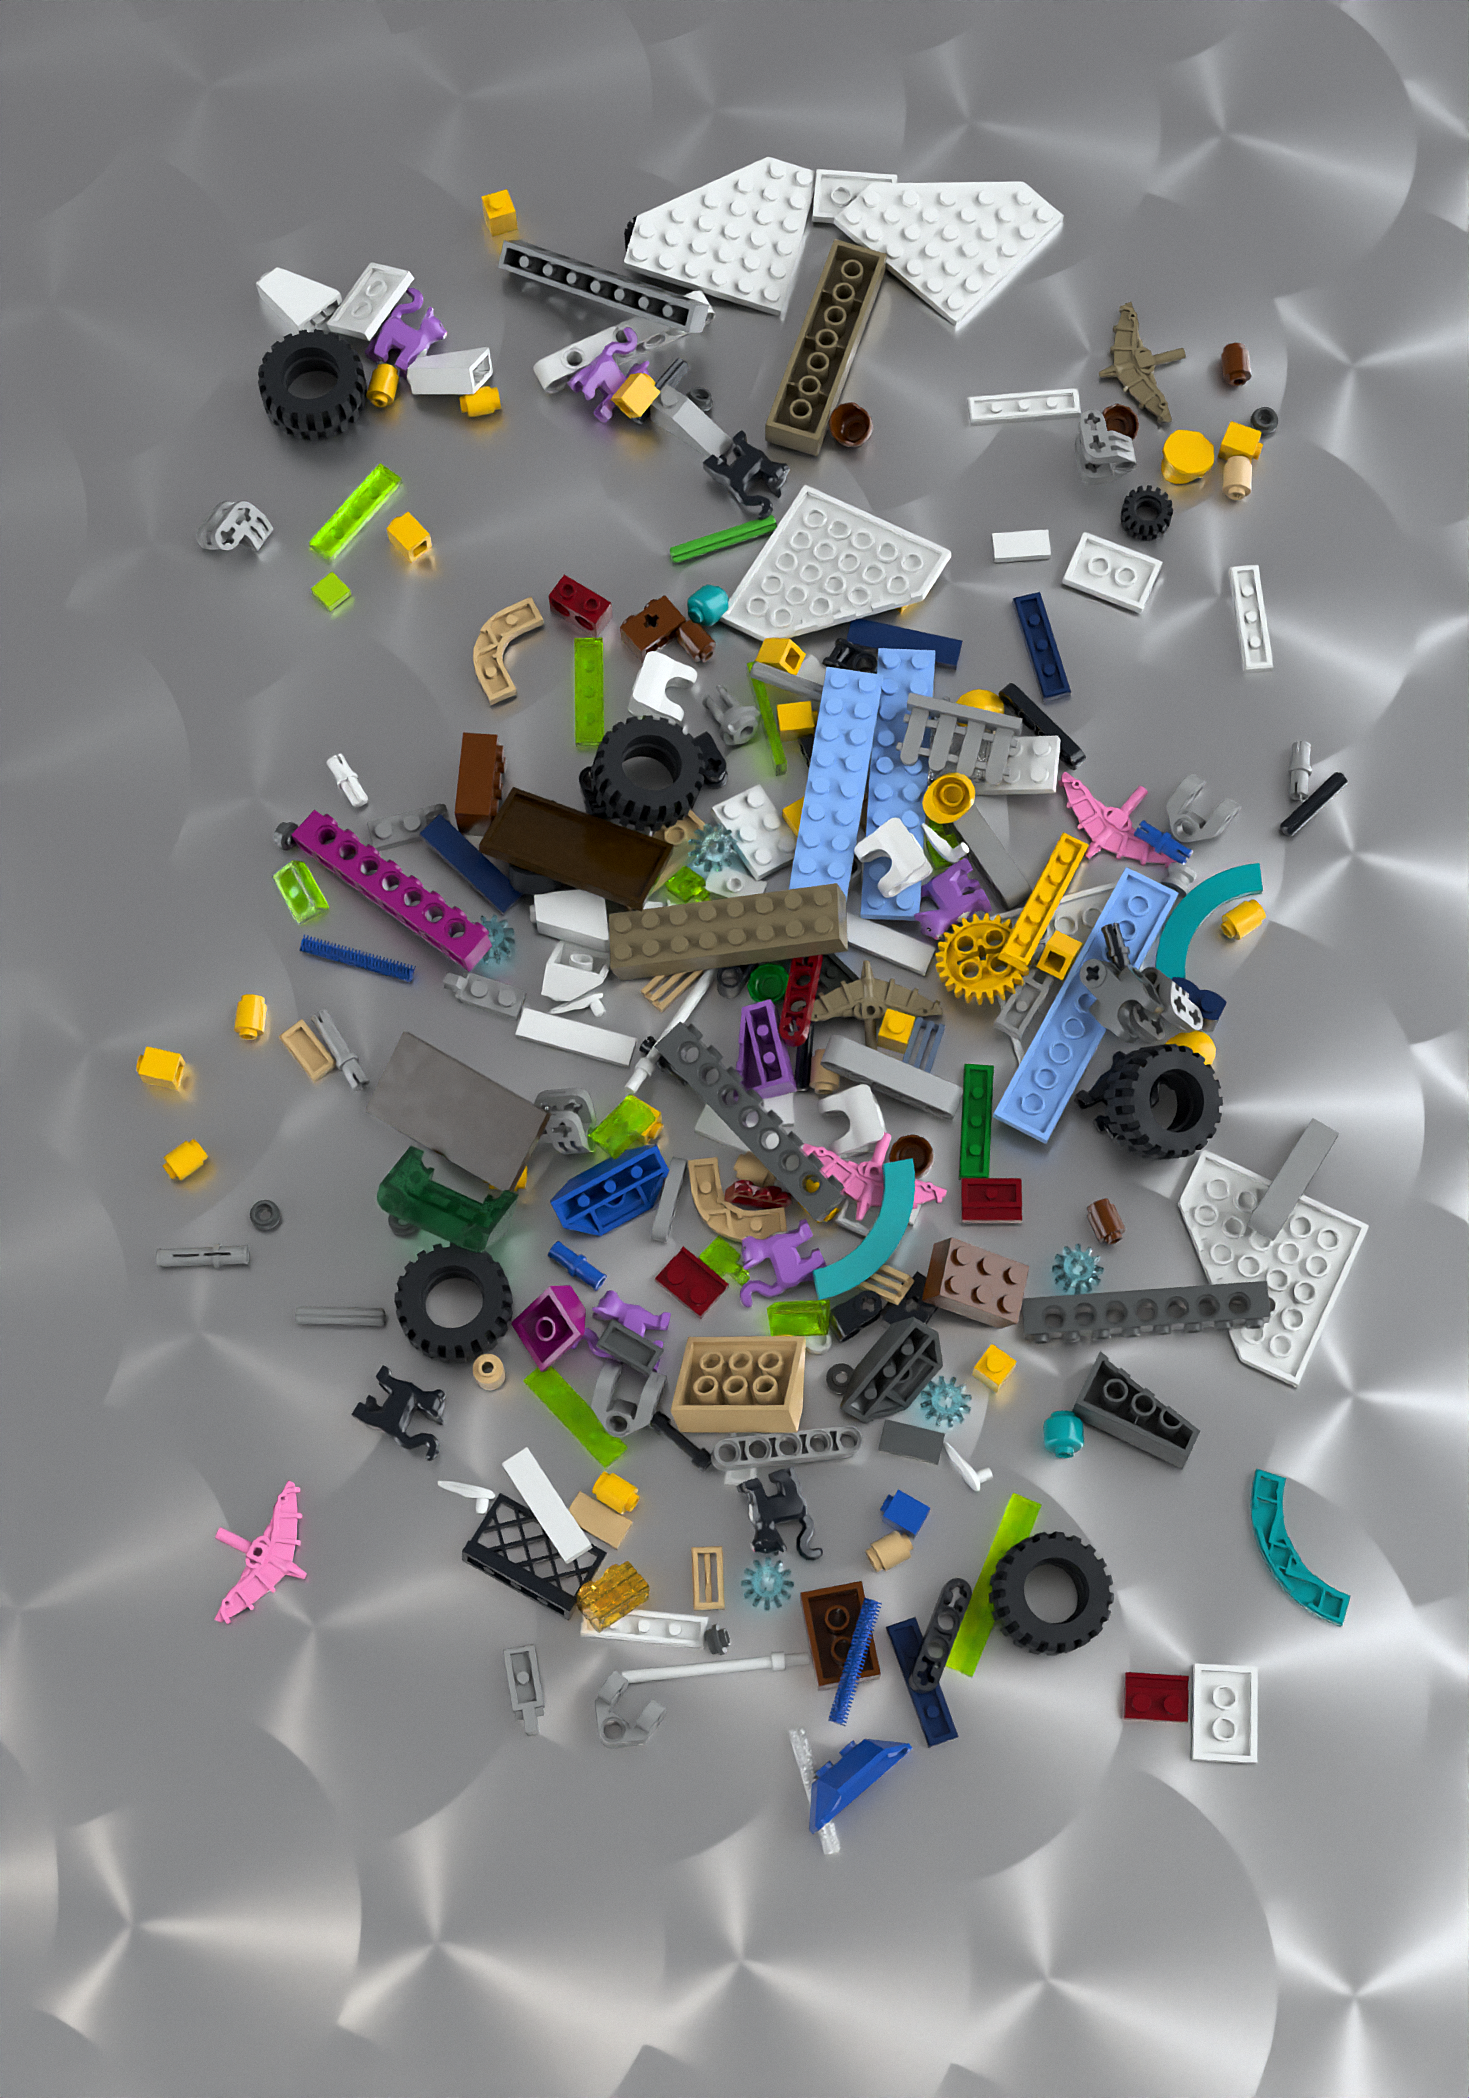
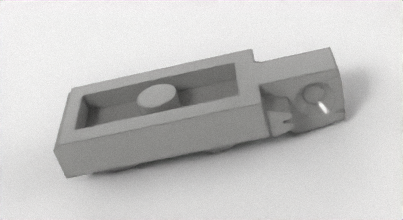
[443,972,527,1020]
[503,1644,545,1736]

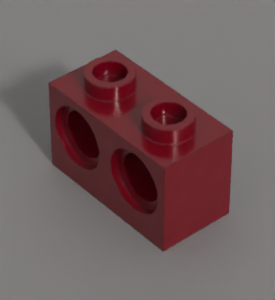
[548,574,613,638]

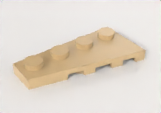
[623,810,717,911]

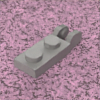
[367,803,451,852]
[994,959,1056,1041]

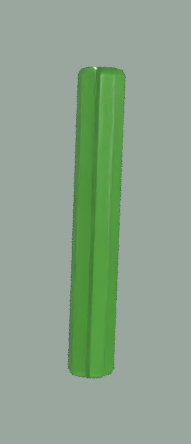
[670,515,777,563]

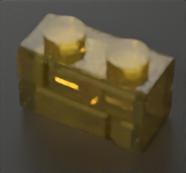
[577,1561,650,1633]

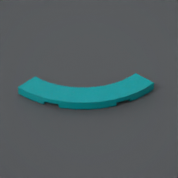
[1155,863,1263,980]
[812,1158,915,1300]
[1250,1469,1351,1627]

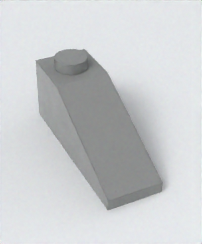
[650,384,734,459]

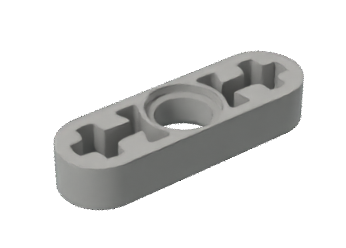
[651,1156,688,1242]

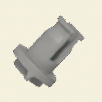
[702,685,761,745]

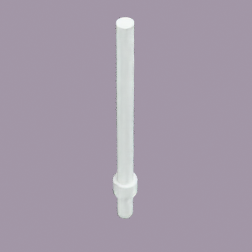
[624,968,720,1094]
[622,1651,810,1683]

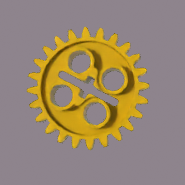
[935,913,1032,1005]

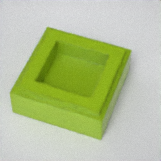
[311,572,351,612]

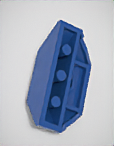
[550,1144,669,1236]
[809,1739,913,1834]

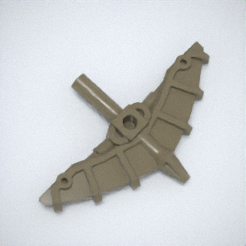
[1099,302,1186,423]
[797,960,943,1051]

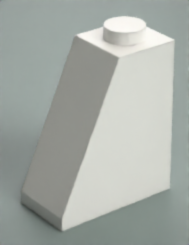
[256,267,342,335]
[407,347,493,394]
[529,889,610,952]

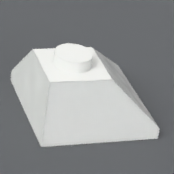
[541,940,610,1002]

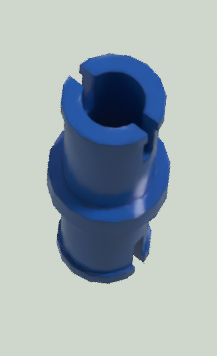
[1134,820,1193,865]
[548,1241,607,1291]

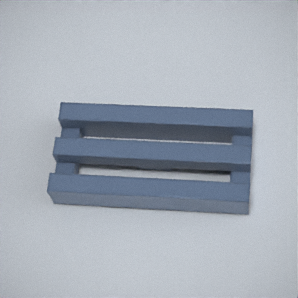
[902,1016,946,1073]

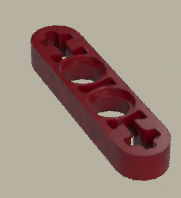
[779,955,823,1047]

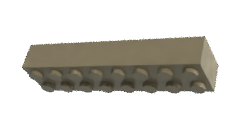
[765,239,887,456]
[609,883,848,981]

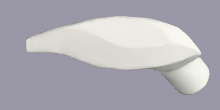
[921,823,969,864]
[550,992,607,1018]
[943,1442,993,1491]
[437,1481,495,1514]

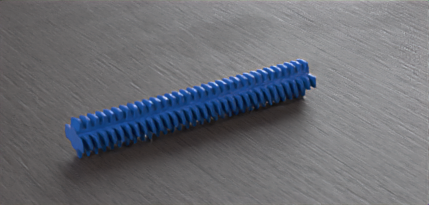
[299,934,416,983]
[828,1598,882,1726]

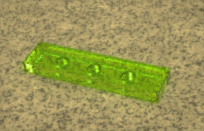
[309,463,403,562]
[574,638,604,747]
[747,661,787,776]
[523,1366,628,1470]

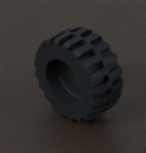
[258,329,367,441]
[590,715,705,831]
[1104,1044,1223,1160]
[394,1242,513,1363]
[989,1531,1114,1656]

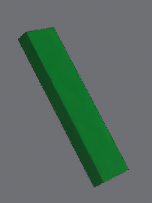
[958,1064,994,1180]

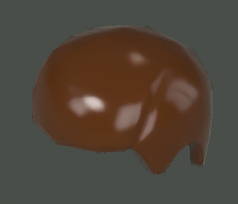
[828,402,874,448]
[1102,403,1139,441]
[889,1134,935,1179]

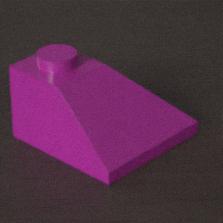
[511,1285,586,1372]

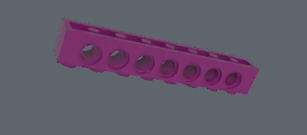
[292,810,492,972]

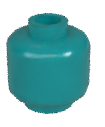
[687,584,729,627]
[1043,1410,1084,1459]

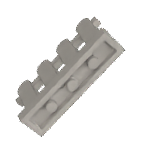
[896,692,1022,786]

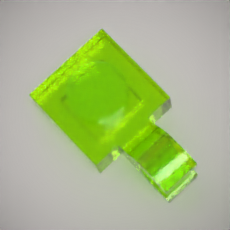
[926,820,963,871]
[664,865,711,904]
[698,1235,750,1286]

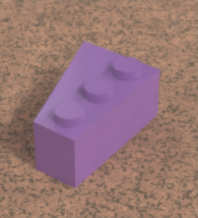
[733,999,797,1102]

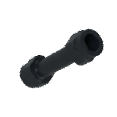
[648,1411,712,1472]

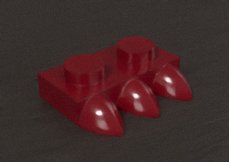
[724,1180,792,1209]

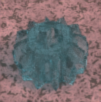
[688,823,738,872]
[472,914,516,965]
[1051,1243,1104,1295]
[920,1376,972,1428]
[741,1557,794,1611]

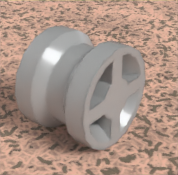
[1160,862,1196,898]

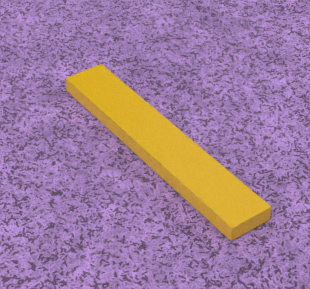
[998,832,1089,972]

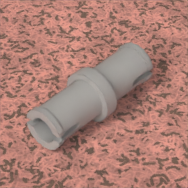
[1288,741,1312,801]

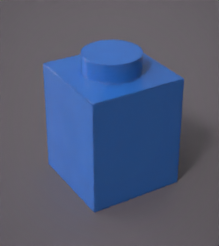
[880,1489,930,1540]

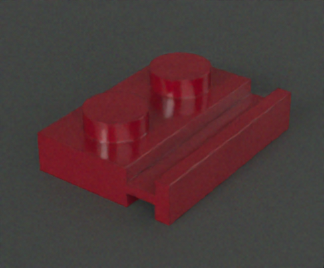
[961,1178,1022,1223]
[655,1246,729,1319]
[1124,1672,1189,1723]

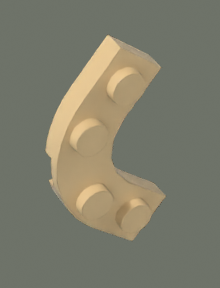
[473,597,544,705]
[688,1157,787,1242]

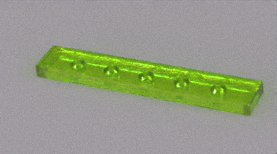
[945,1493,1042,1678]

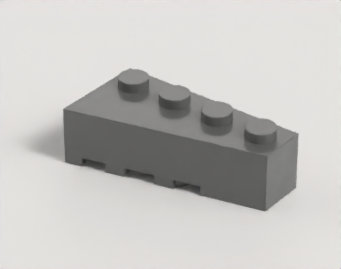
[1072,1351,1200,1469]

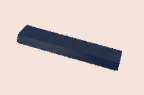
[1012,592,1071,702]
[846,618,963,670]
[419,814,523,915]
[886,1617,959,1748]

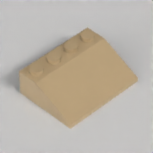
[670,1336,806,1433]

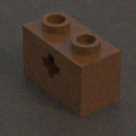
[620,595,686,663]

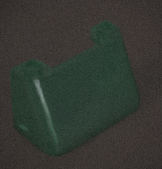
[377,1146,519,1253]

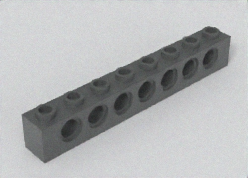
[498,240,709,333]
[654,1022,846,1222]
[1022,1281,1271,1344]

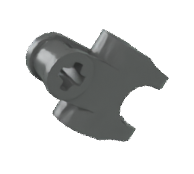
[1079,959,1165,1044]

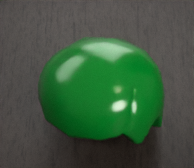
[747,963,789,1006]

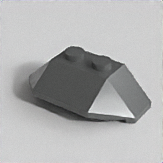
[840,1317,943,1423]

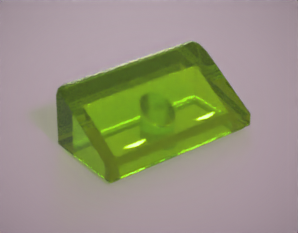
[272,860,329,924]
[588,1094,655,1159]
[767,1300,830,1336]

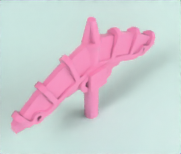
[1058,772,1176,868]
[803,1132,947,1221]
[214,1480,307,1624]

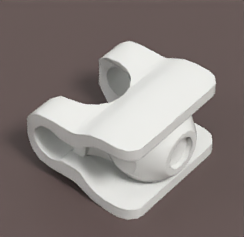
[627,651,697,726]
[854,817,932,898]
[817,1084,887,1159]

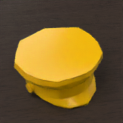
[1161,430,1214,484]

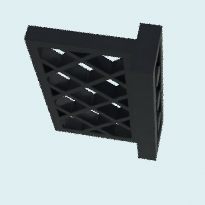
[462,1493,607,1621]

